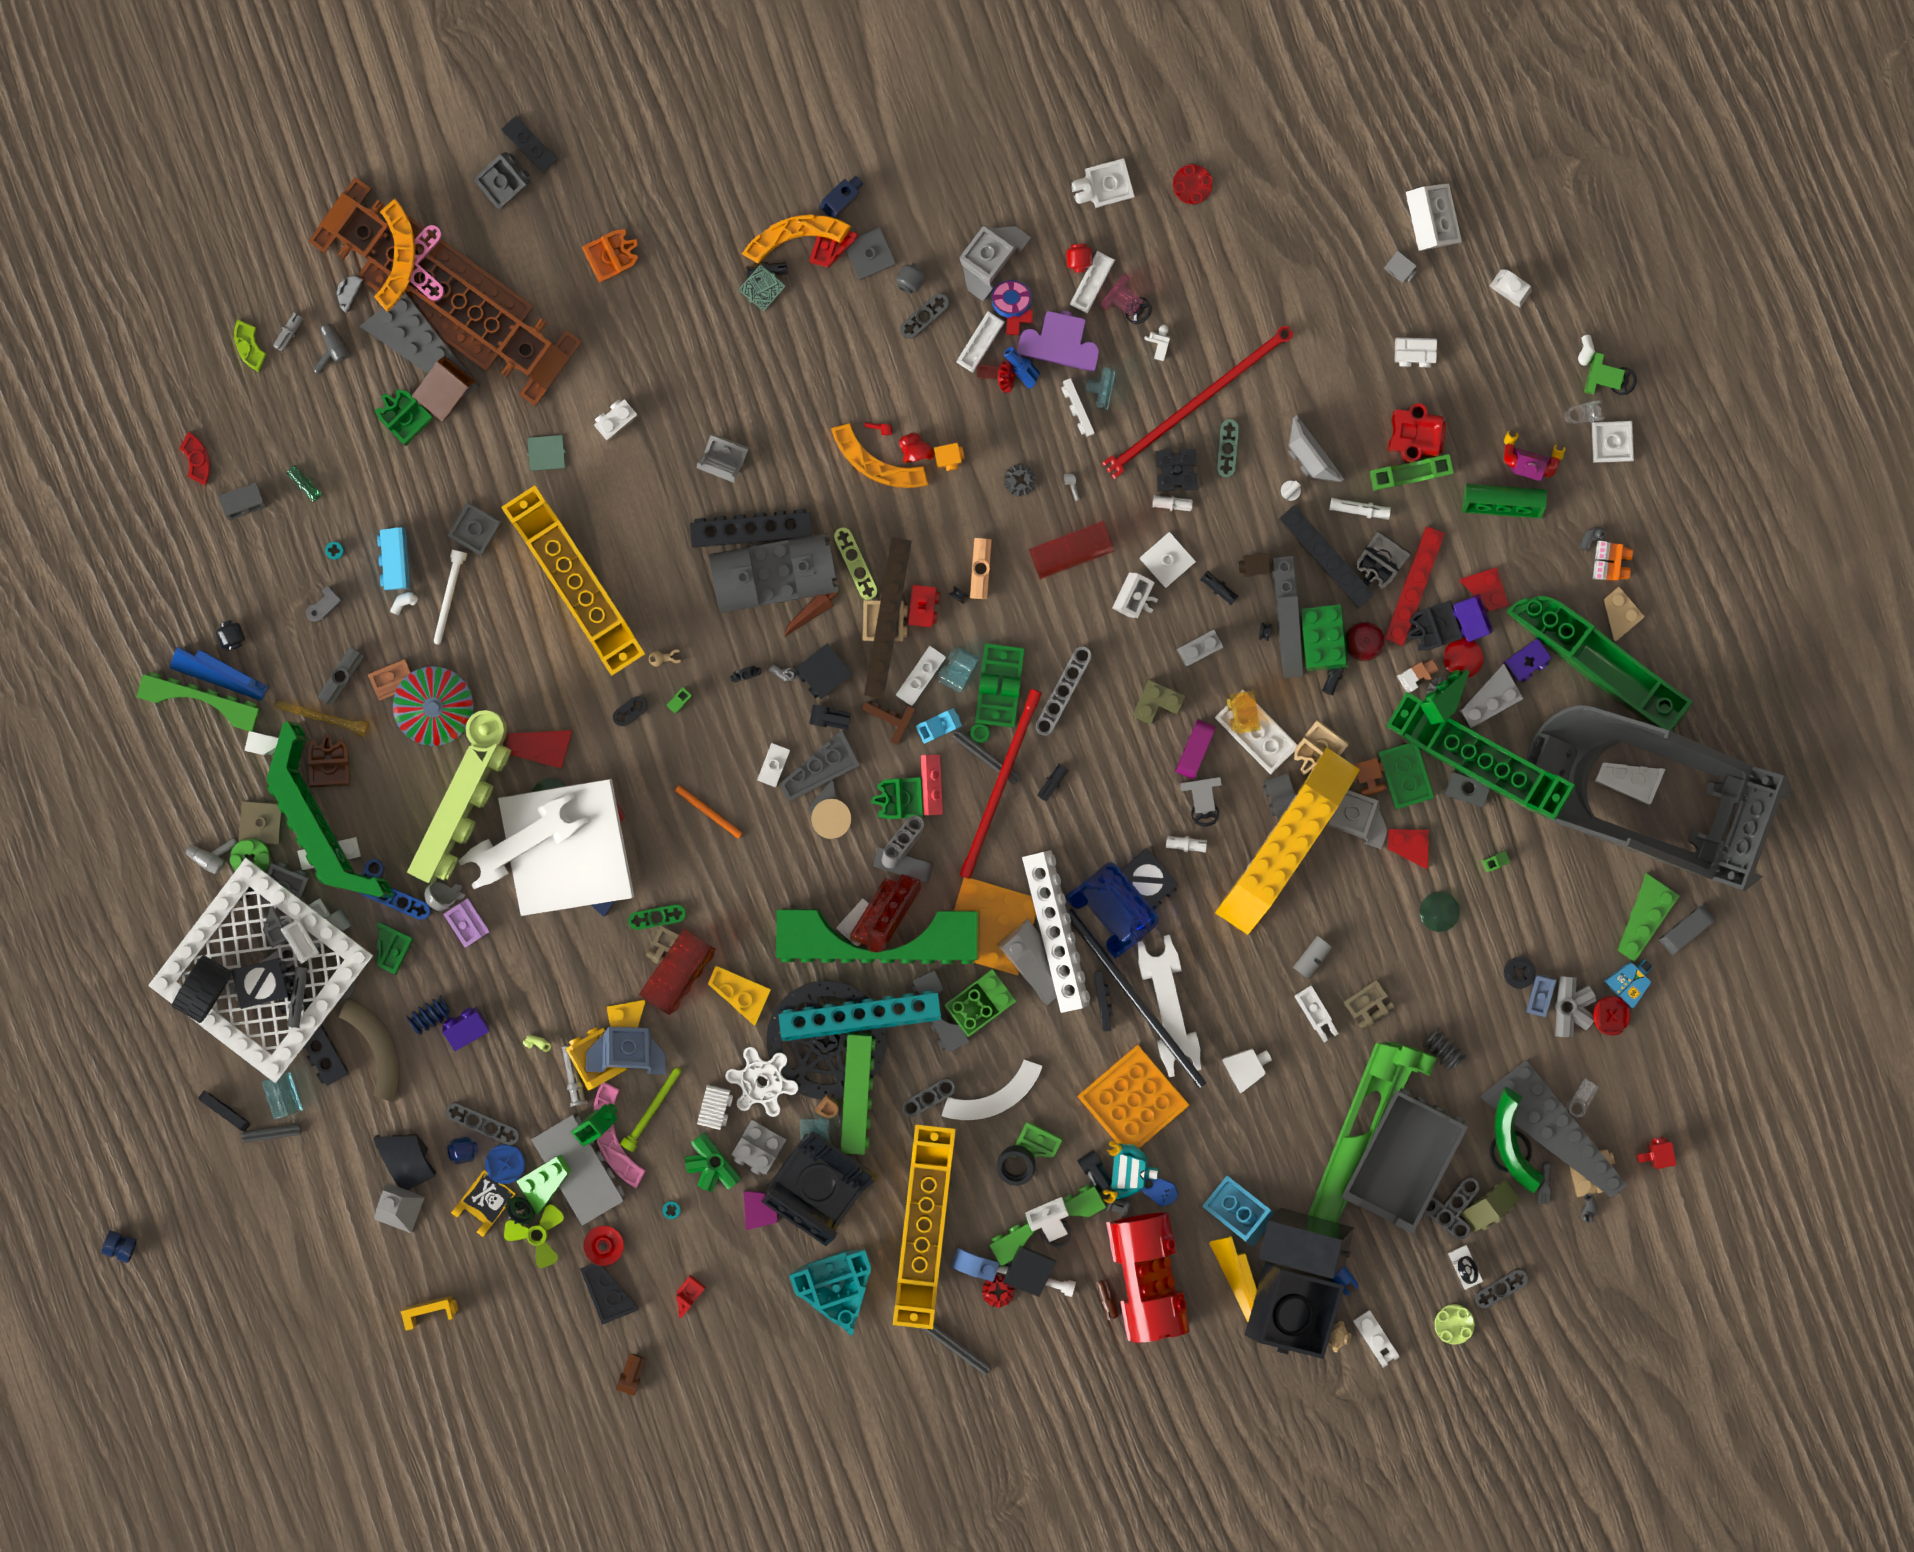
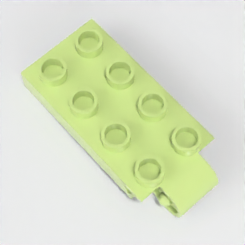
[407,710,512,883]

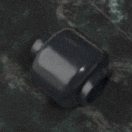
[216,620,245,651]

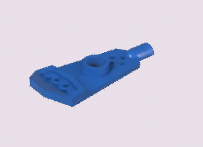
[1141,1177,1178,1207]

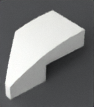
[244,731,279,755]

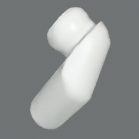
[1578,335,1595,366]
[390,592,418,616]

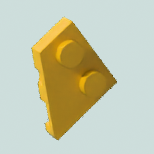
[607,1000,645,1028]

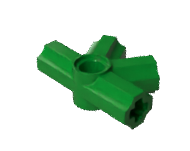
[685,1132,742,1192]

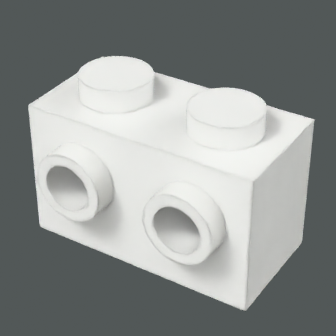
[594,399,638,442]

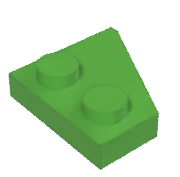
[1010,1121,1063,1157]

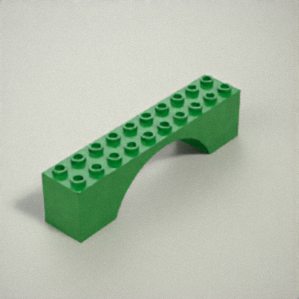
[776,909,980,964]

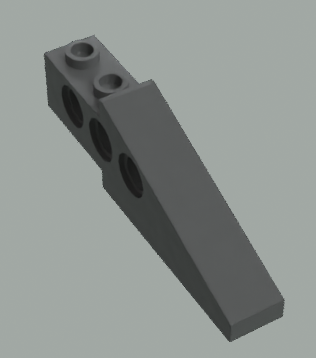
[1272,556,1303,678]

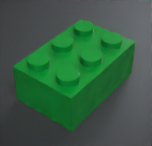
[1301,605,1349,671]

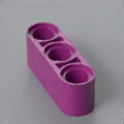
[1175,719,1216,779]

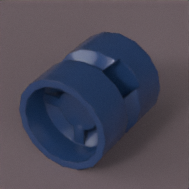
[101,1230,137,1263]

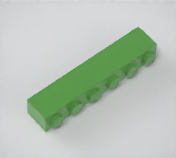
[841,1032,876,1155]

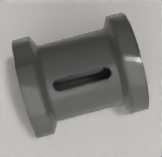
[1106,1199,1130,1218]

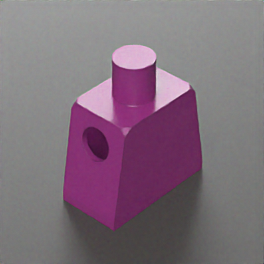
[743,1190,778,1230]

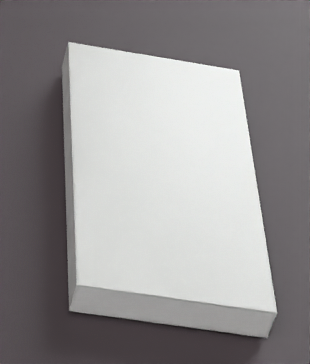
[1214,690,1298,775]

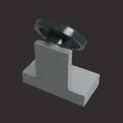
[1180,777,1222,827]

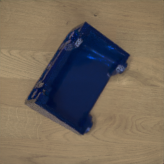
[1065,862,1159,959]

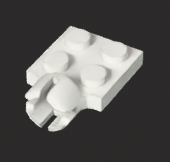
[1072,158,1135,208]

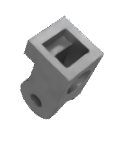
[306,586,343,622]

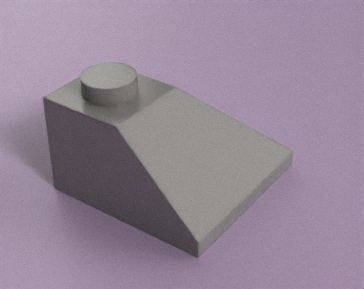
[374,1183,425,1233]

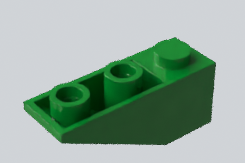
[1420,669,1469,724]

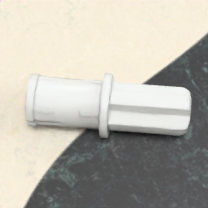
[1152,495,1193,511]

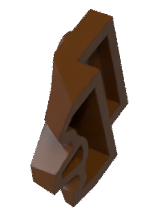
[308,733,350,788]

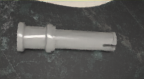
[561,1045,588,1107]

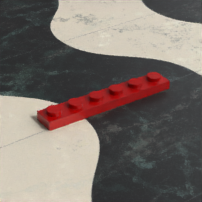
[1384,526,1445,646]

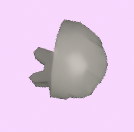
[424,882,465,911]

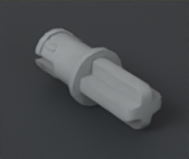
[273,312,304,351]

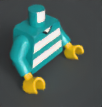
[1103,1141,1159,1203]

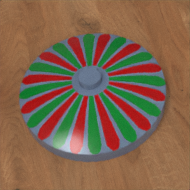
[393,666,473,746]

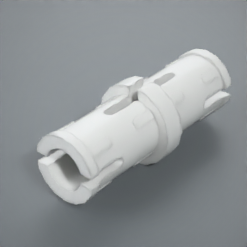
[1166,835,1207,853]

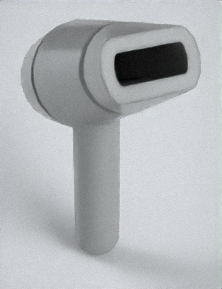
[186,839,237,874]

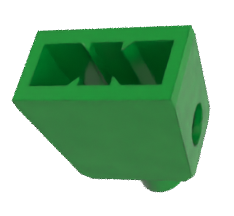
[571,1103,618,1147]

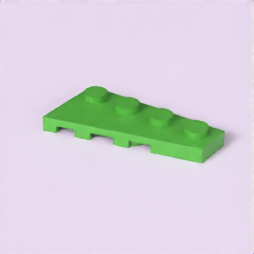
[1617,873,1679,962]

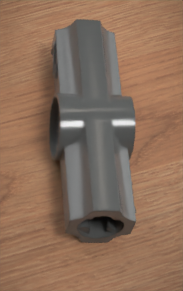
[318,647,365,706]

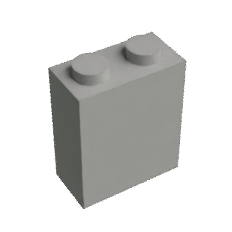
[1176,630,1223,667]

